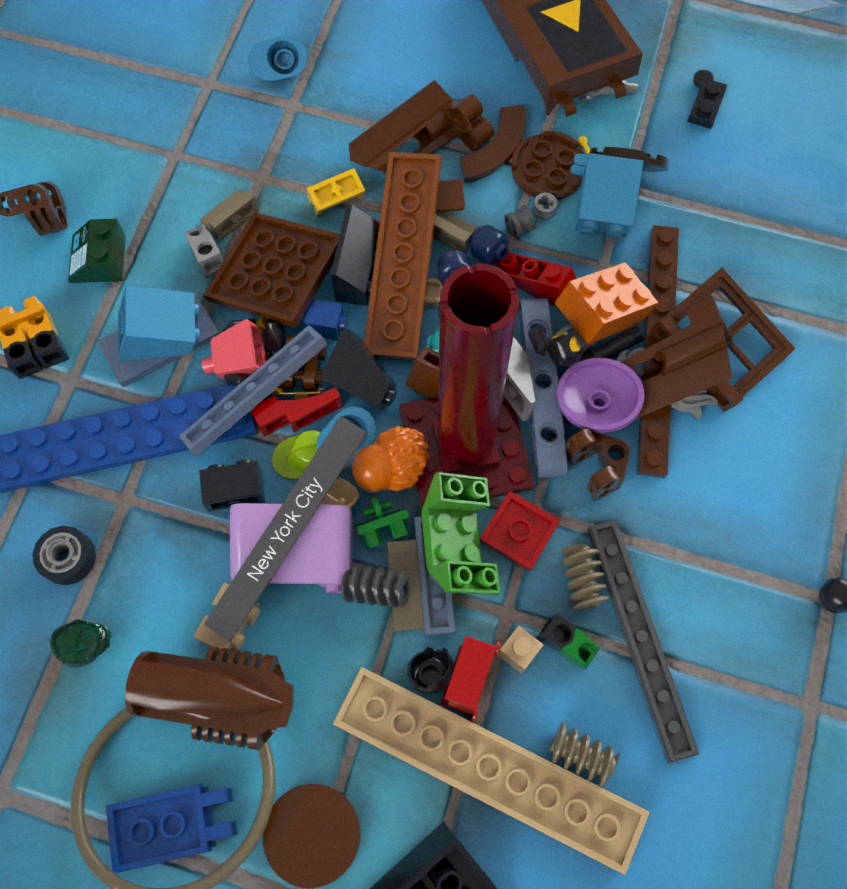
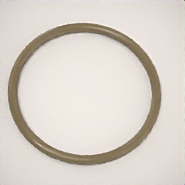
[71,708,276,889]

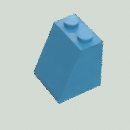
[118,285,200,361]

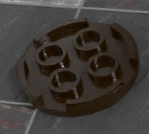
[590,147,669,172]

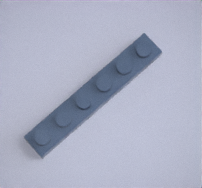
[179,325,327,457]

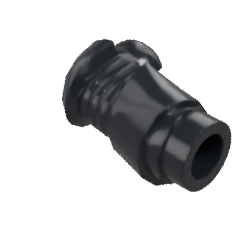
[264,320,285,361]

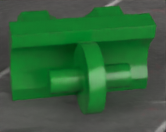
[355,496,409,548]

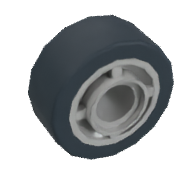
[32,526,96,585]

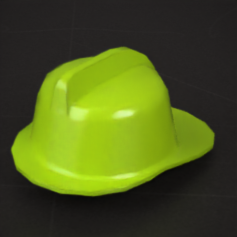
[272,430,321,479]

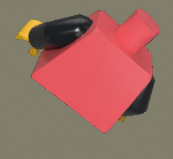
[201,317,283,396]

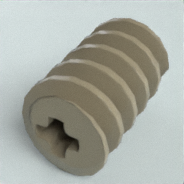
[561,544,609,611]
[548,722,620,788]

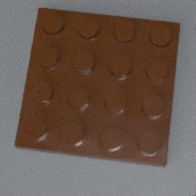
[203,212,340,328]

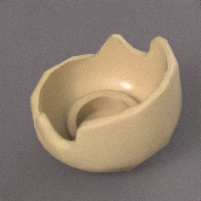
[321,477,360,509]

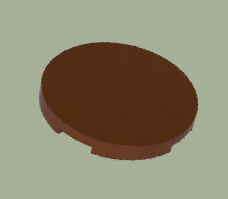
[511,131,584,200]
[263,784,361,888]

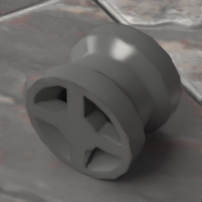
[504,205,536,238]

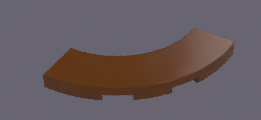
[460,104,526,183]

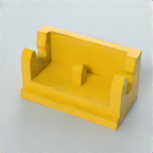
[307,168,365,216]

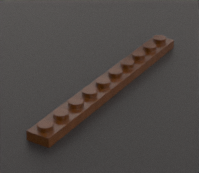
[637,225,679,478]

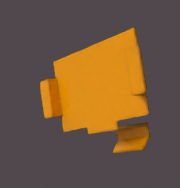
[276,388,325,400]

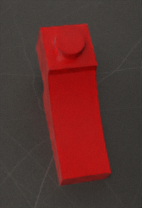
[251,387,343,437]

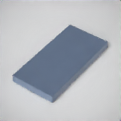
[97,291,219,387]

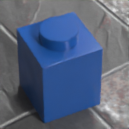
[304,299,348,340]

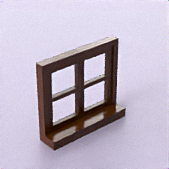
[650,267,796,412]

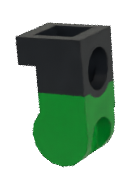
[536,613,600,670]

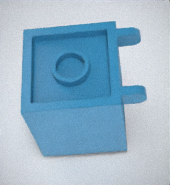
[570,153,644,239]

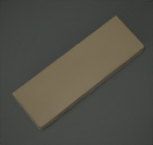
[387,540,424,632]

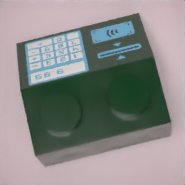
[68,219,126,283]

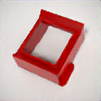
[440,636,501,723]

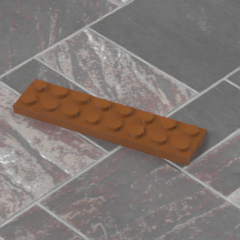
[364,152,442,361]

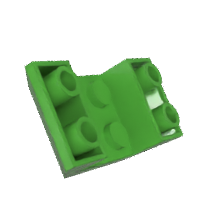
[421,472,500,595]

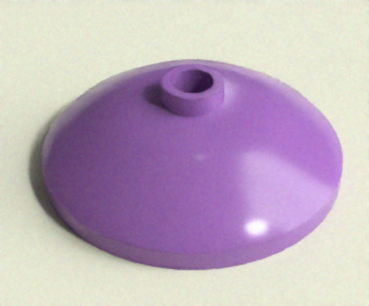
[557,358,644,433]

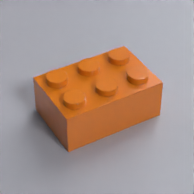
[555,262,658,344]

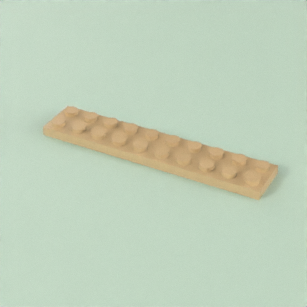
[333,667,650,875]

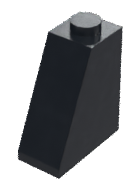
[320,328,397,410]

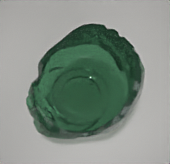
[50,619,112,668]

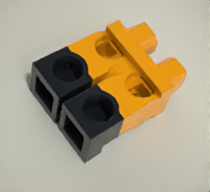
[0,296,69,379]

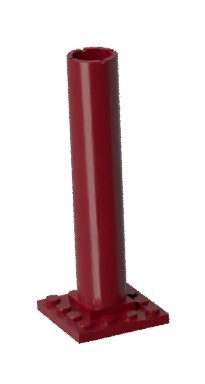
[399,264,535,510]

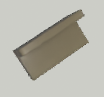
[200,190,259,241]
[433,212,477,253]

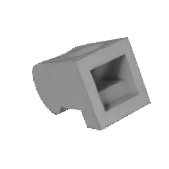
[184,224,224,279]

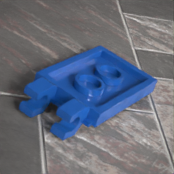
[106,784,238,873]

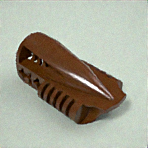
[125,646,294,751]

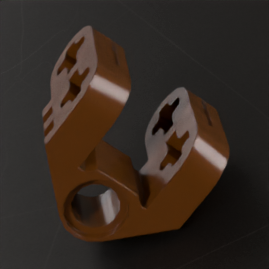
[0,181,68,236]
[566,429,630,501]

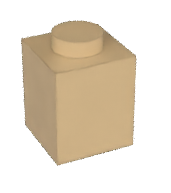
[498,626,543,674]

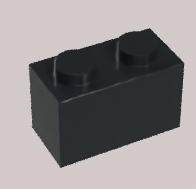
[199,460,265,512]

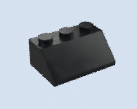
[331,204,380,306]

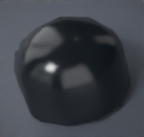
[407,646,454,694]

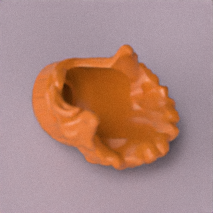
[352,426,430,493]

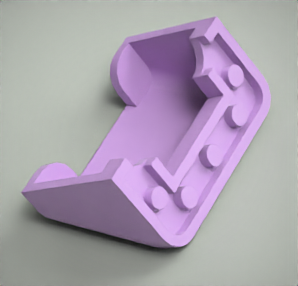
[230,503,354,594]

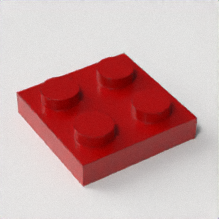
[479,491,560,572]

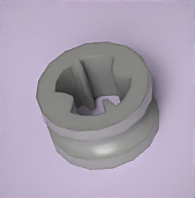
[533,192,558,220]

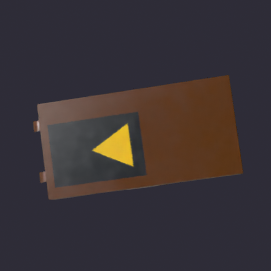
[482,0,643,117]

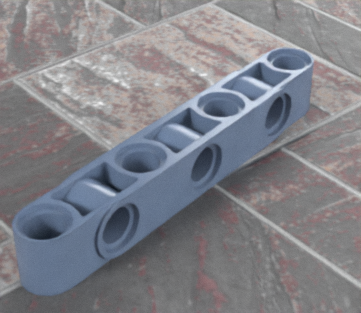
[519,298,567,478]

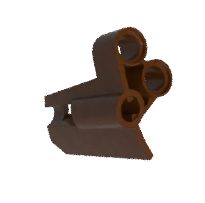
[349,80,494,174]
[600,294,734,419]

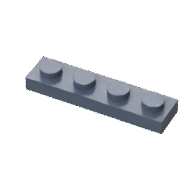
[414,517,455,637]

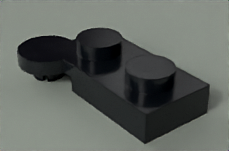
[687,70,728,129]

